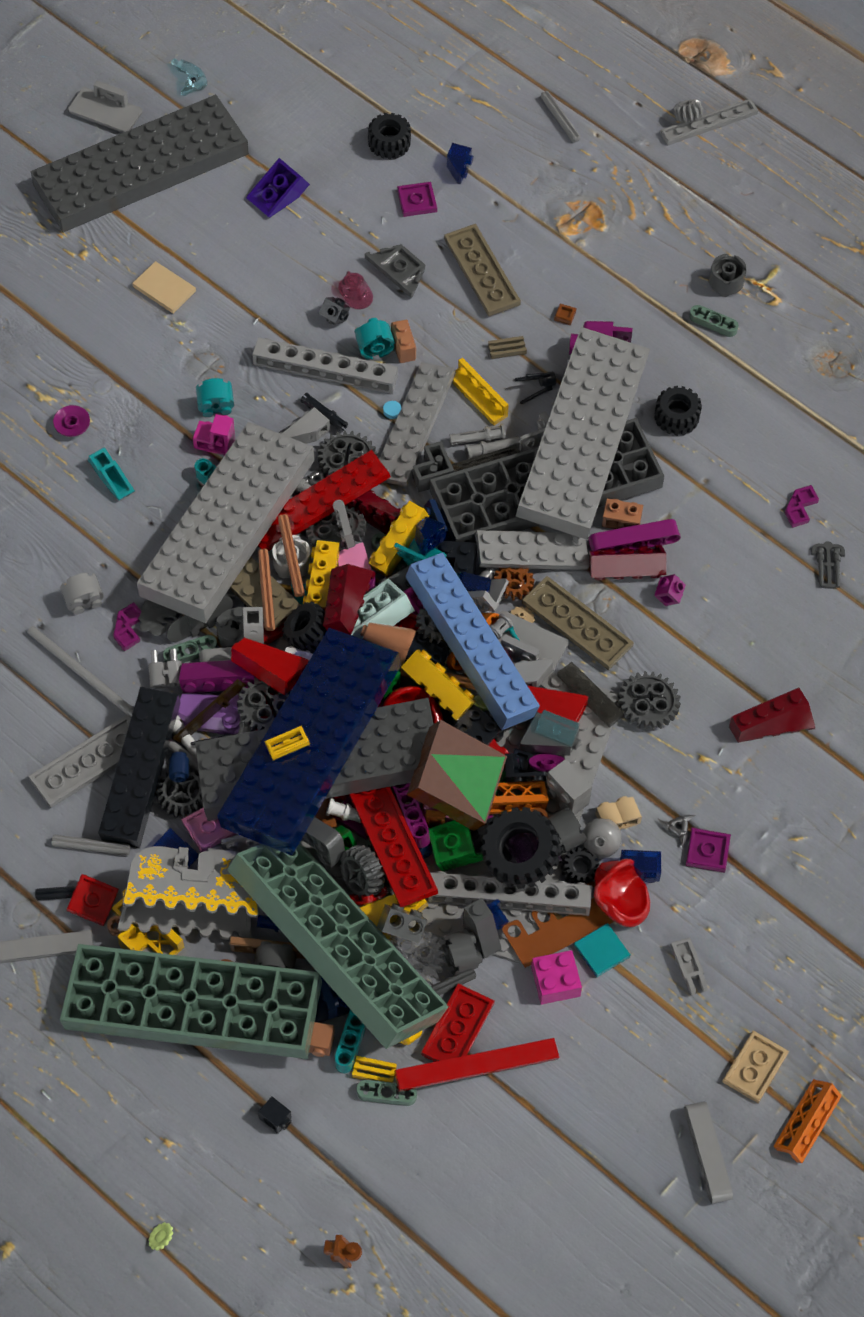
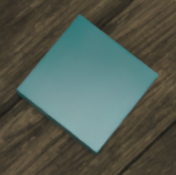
[574,923,631,977]

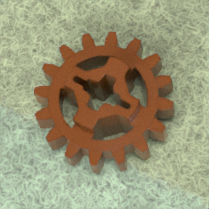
[494,567,535,600]

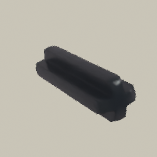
[35,886,75,901]

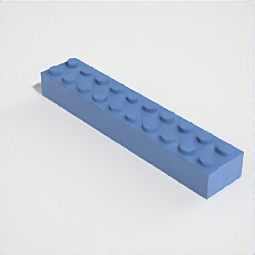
[406,553,540,731]

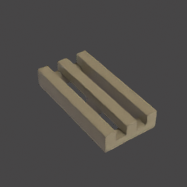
[488,336,527,359]

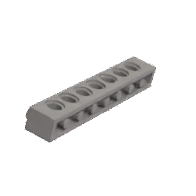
[252,337,398,394]
[428,871,592,916]

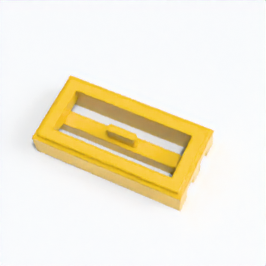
[264,726,310,760]
[352,1056,397,1083]

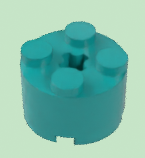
[354,318,395,359]
[196,378,234,417]

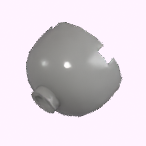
[583,818,622,859]

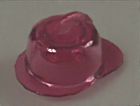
[338,271,373,309]

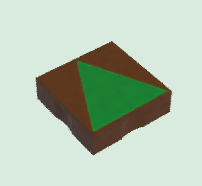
[407,720,507,831]

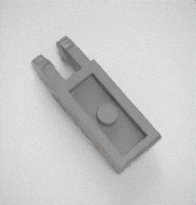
[333,499,355,548]
[670,937,708,995]

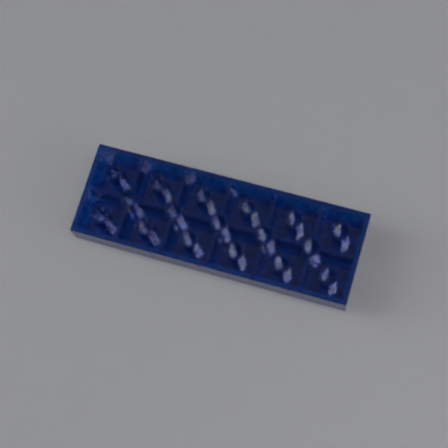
[217,628,401,855]

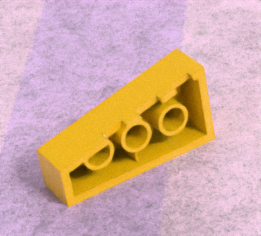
[401,649,477,720]

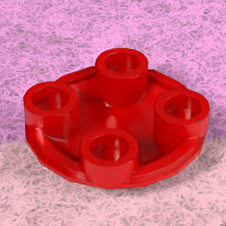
[349,886,388,905]

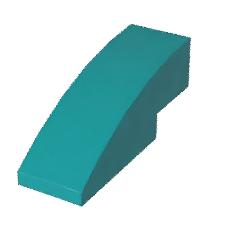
[88,447,135,501]

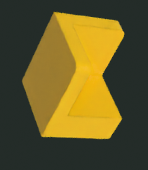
[117,924,148,951]

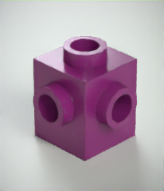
[654,574,686,606]

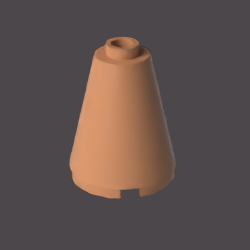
[360,622,416,666]

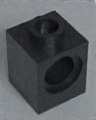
[258,1096,292,1133]

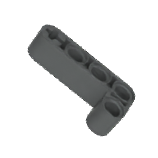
[273,802,345,869]

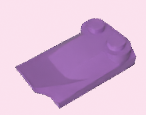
[178,693,241,735]

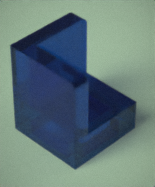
[487,899,509,930]

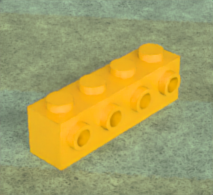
[369,500,429,577]
[303,540,340,610]

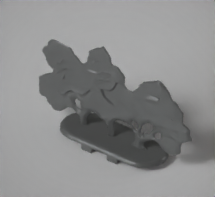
[138,589,236,642]

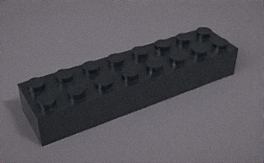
[98,687,181,848]

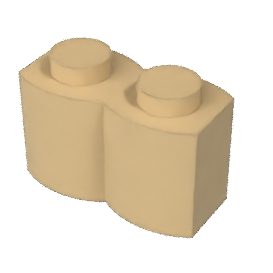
[595,796,642,830]

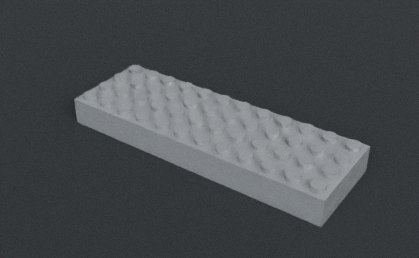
[516,327,650,539]
[137,422,315,623]

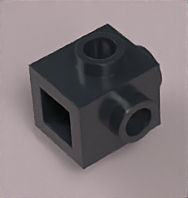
[319,297,350,325]

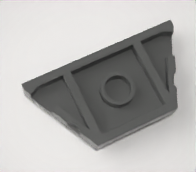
[365,244,426,298]

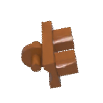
[324,1235,362,1268]

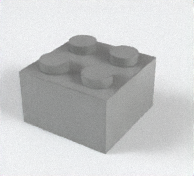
[546,759,592,815]

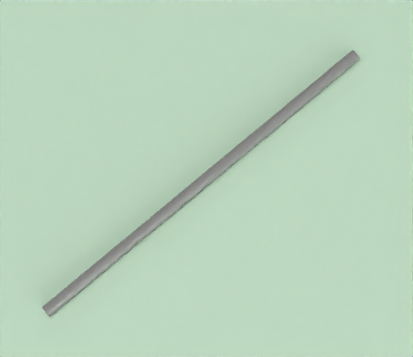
[28,626,270,827]

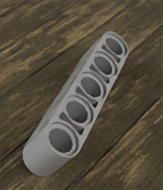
[684,1101,733,1204]

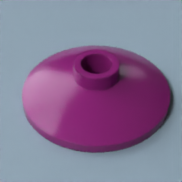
[53,405,90,437]
[529,754,565,772]

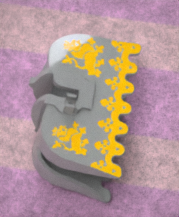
[118,846,258,940]

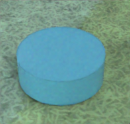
[383,401,401,419]

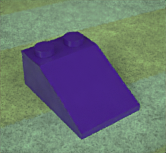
[246,158,310,218]

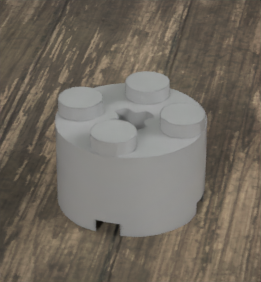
[60,573,104,615]

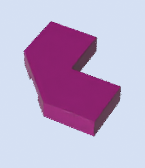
[785,485,819,528]
[113,602,142,651]

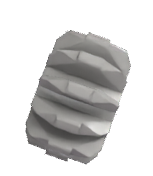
[674,99,703,123]

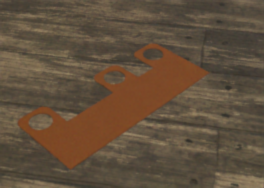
[502,881,614,968]

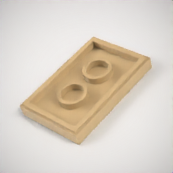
[132,261,196,314]
[722,1030,789,1104]

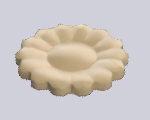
[511,606,535,623]

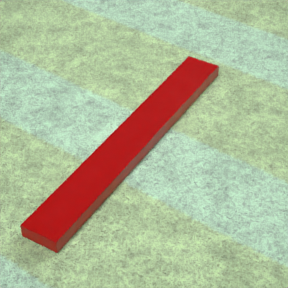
[394,1038,560,1092]

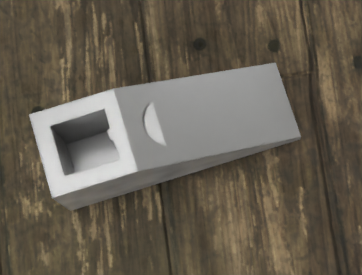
[279,407,330,444]
[243,607,264,644]

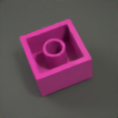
[531,950,582,1005]

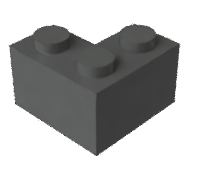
[413,441,454,492]

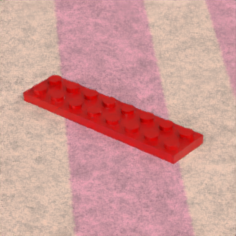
[258,450,391,552]
[349,787,438,907]

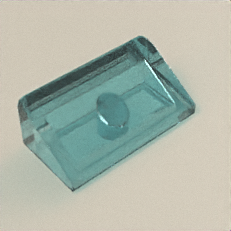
[535,710,580,746]

